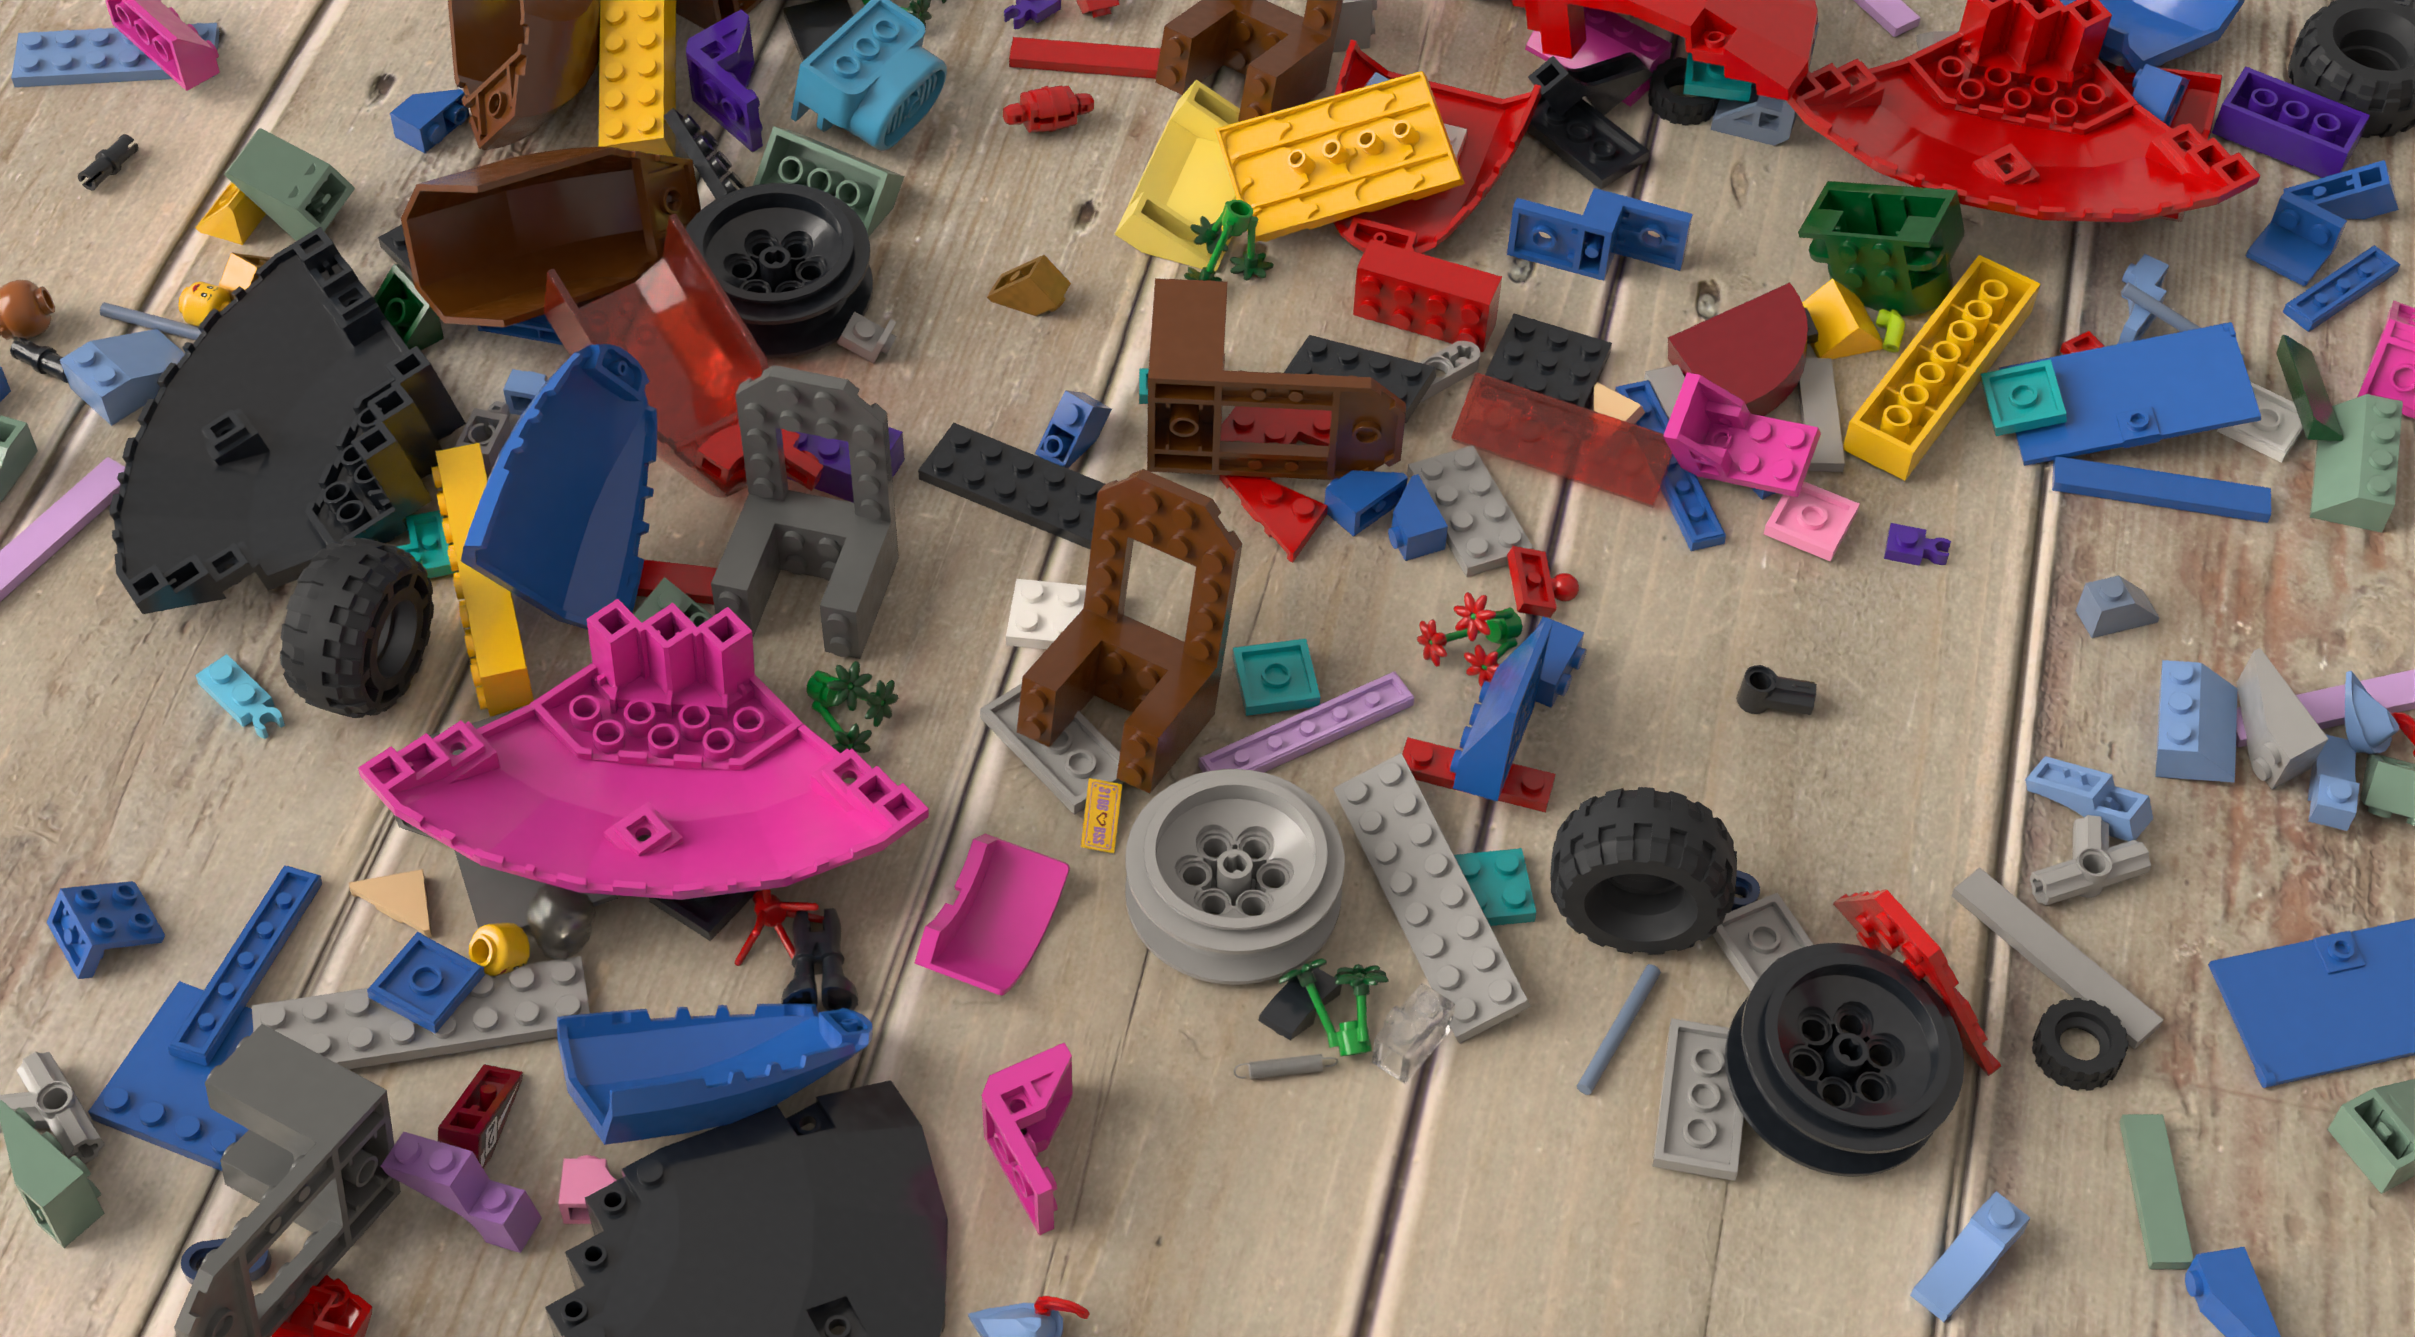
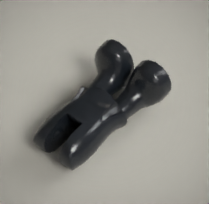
[781,908,858,1011]

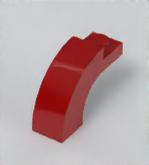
[694,424,824,491]

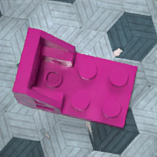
[2357,300,2415,419]
[1663,372,1821,497]
[981,1043,1073,1236]

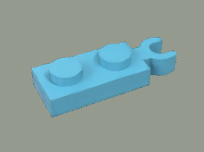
[195,654,285,739]

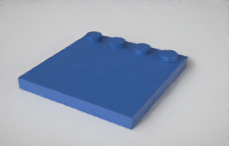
[88,981,253,1171]

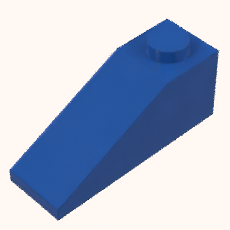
[2283,160,2399,219]
[2185,1247,2281,1337]

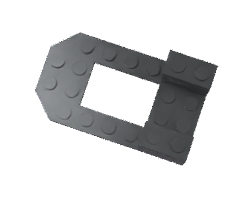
[711,365,899,659]
[174,1024,401,1337]

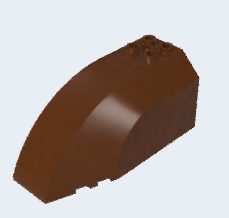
[448,0,600,150]
[401,147,701,327]

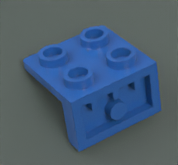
[2246,190,2347,286]
[47,881,165,979]

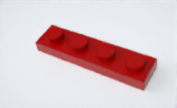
[1402,737,1556,813]

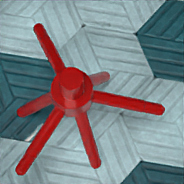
[735,889,824,966]

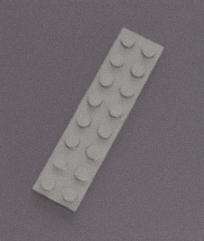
[1333,753,1531,1043]
[251,956,590,1070]

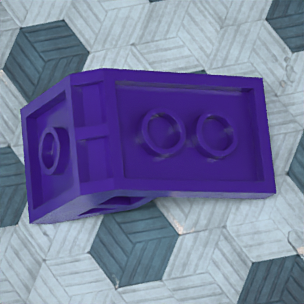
[686,10,763,152]

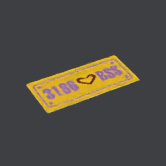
[1080,778,1122,854]

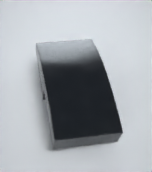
[1258,968,1342,1040]

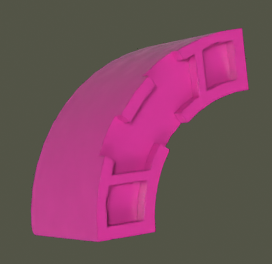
[914,833,1070,995]

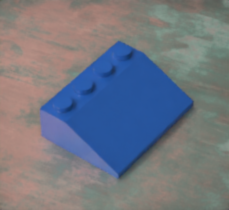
[1450,620,1553,802]

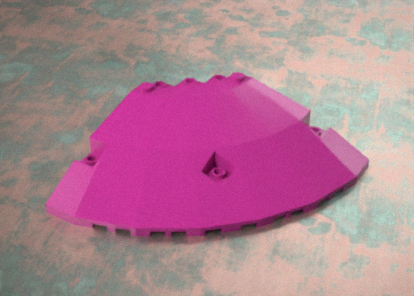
[358,599,929,900]

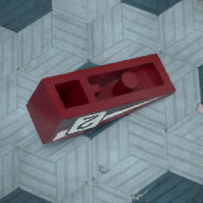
[438,1064,523,1169]

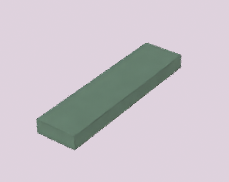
[2119,1114,2194,1269]

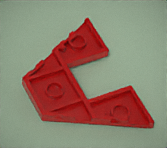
[1219,406,1331,563]
[1833,889,2001,1076]

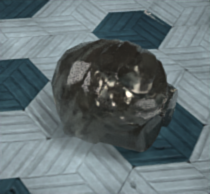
[527,884,596,960]

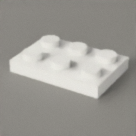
[1006,579,1126,649]

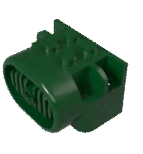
[1798,181,1965,316]

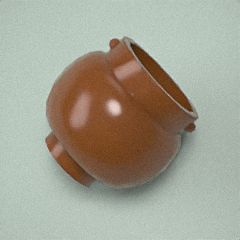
[0,280,55,340]

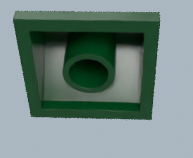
[373,264,444,351]

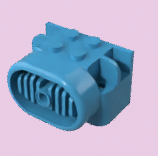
[791,0,947,151]

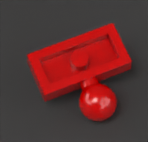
[1507,546,1579,618]

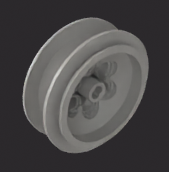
[1125,769,1345,985]

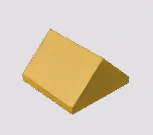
[195,182,266,245]
[1802,278,1883,359]

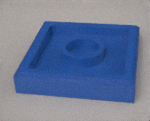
[367,932,485,1034]

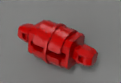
[1003,85,1094,133]

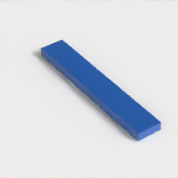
[1615,380,1726,551]
[2052,456,2271,523]
[168,865,322,1066]

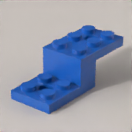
[1507,188,1693,281]

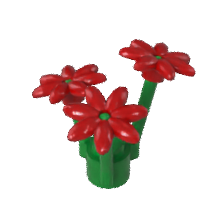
[1417,592,1523,687]

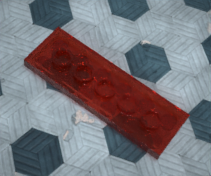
[1451,372,1673,508]

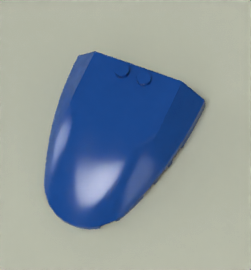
[2060,0,2245,73]
[461,344,657,630]
[557,1004,873,1145]

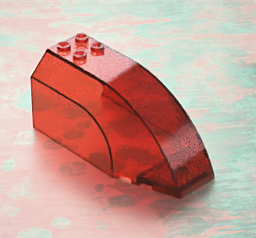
[544,214,769,498]

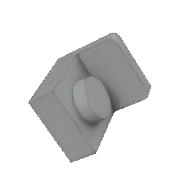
[837,312,897,364]

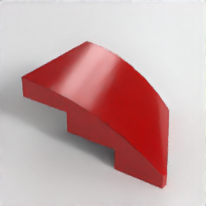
[272,1275,373,1337]

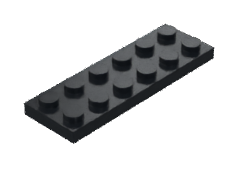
[918,422,1105,550]

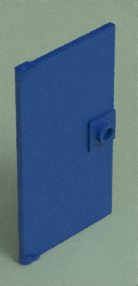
[1999,322,2261,466]
[2208,918,2415,1088]

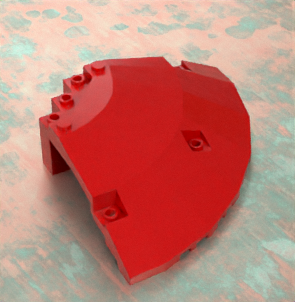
[1512,0,1818,101]
[1786,0,2261,222]

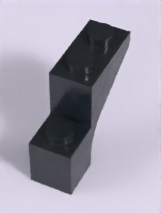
[1528,52,1653,117]

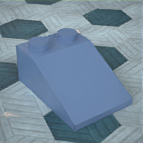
[60,329,185,426]

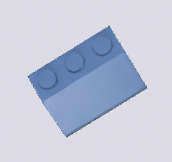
[2155,660,2238,782]

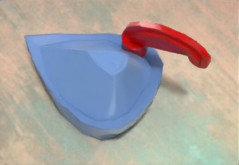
[2345,671,2415,757]
[968,1296,1090,1337]

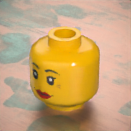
[178,281,232,327]
[469,922,530,976]

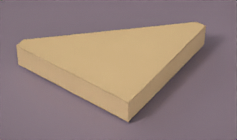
[1594,382,1645,458]
[349,869,432,937]

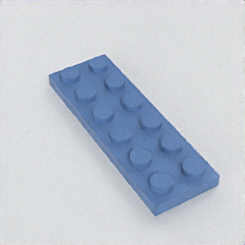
[11,23,220,88]

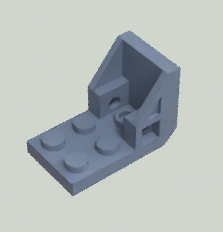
[1711,22,1819,146]

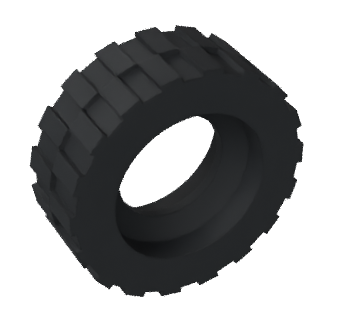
[1648,57,1720,126]
[2032,998,2129,1091]

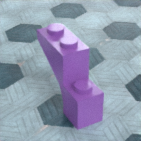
[381,1131,542,1253]

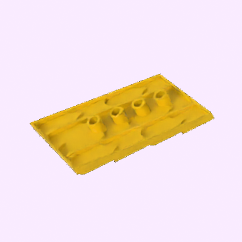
[1215,71,1465,243]

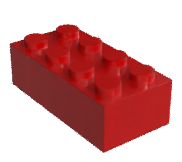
[1353,239,1502,353]

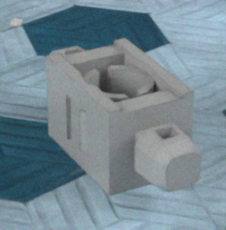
[455,401,512,476]

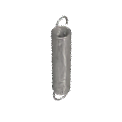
[1234,1054,1338,1080]

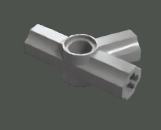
[2030,815,2151,906]
[0,1052,104,1164]

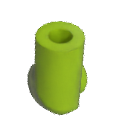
[1876,309,1905,352]

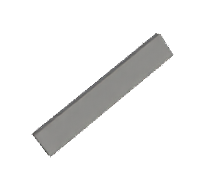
[1952,867,2163,1049]

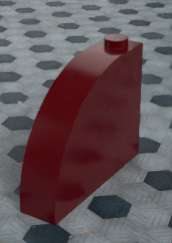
[1668,282,1808,416]

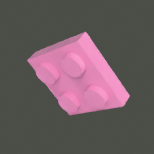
[1764,482,1860,562]

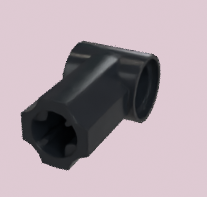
[1736,665,1817,715]

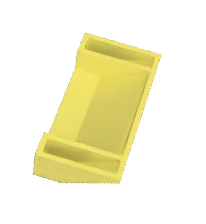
[1115,79,1240,271]

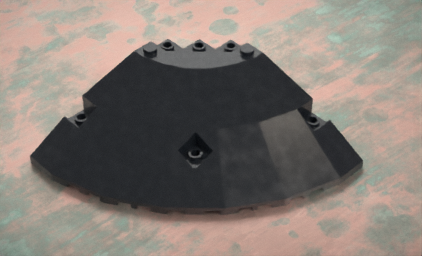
[109,227,466,614]
[545,1080,948,1337]

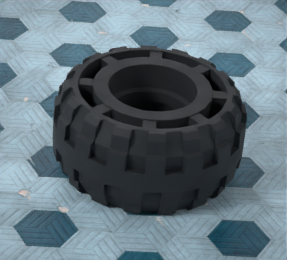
[2288,0,2415,138]
[280,537,434,718]
[1550,787,1737,955]

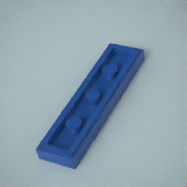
[2283,245,2401,332]

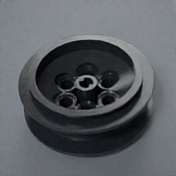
[678,183,873,359]
[1725,943,1964,1177]

